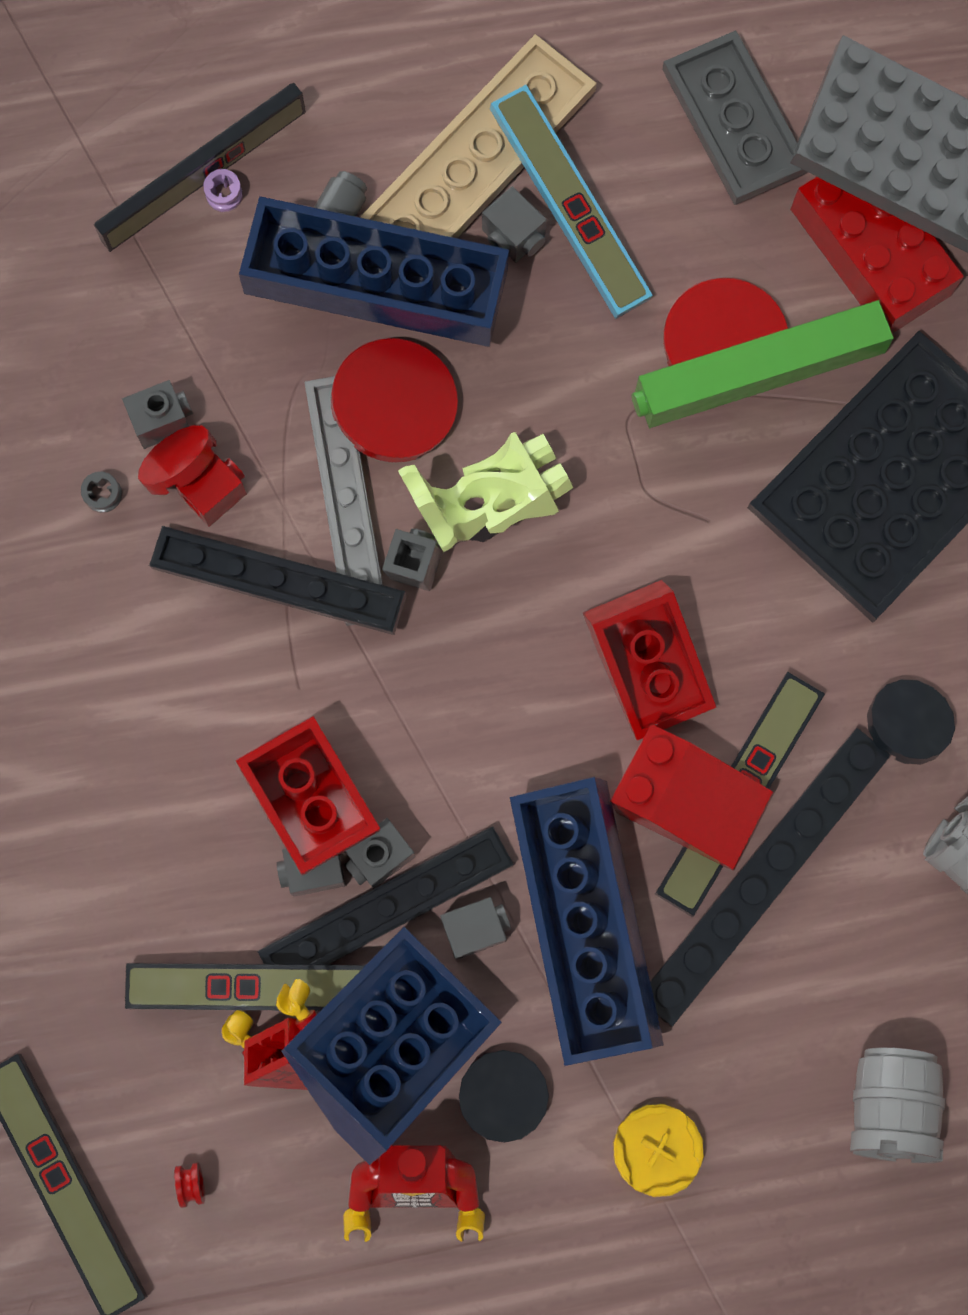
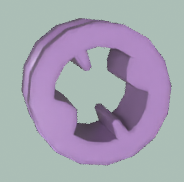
[204,169,242,212]

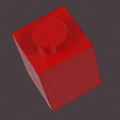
[175,454,247,527]

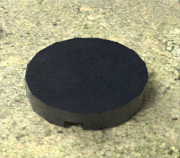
[867,679,955,765]
[459,1050,549,1143]

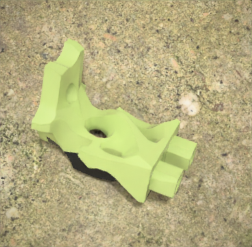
[398,432,573,552]

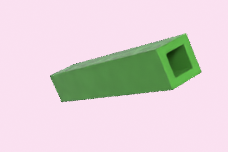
[632,300,894,429]

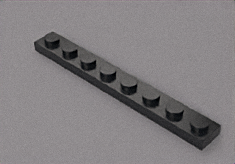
[650,728,891,1027]

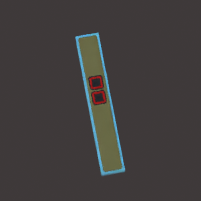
[490,85,653,319]

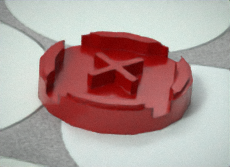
[138,425,217,495]

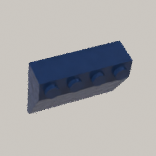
[281,927,502,1165]

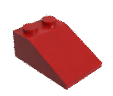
[583,580,717,741]
[235,716,381,876]
[610,724,774,871]

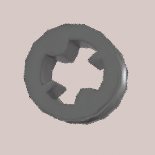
[81,471,122,513]

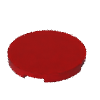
[663,278,788,366]
[331,338,458,462]

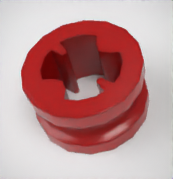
[174,1162,205,1208]

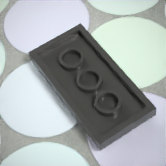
[662,30,807,205]

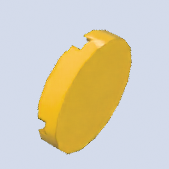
[613,1104,704,1197]

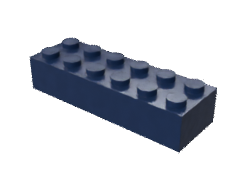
[239,196,509,347]
[510,777,664,1066]

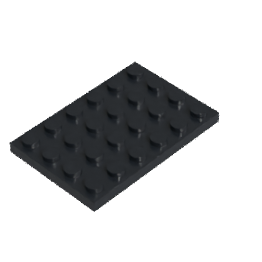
[747,331,968,623]

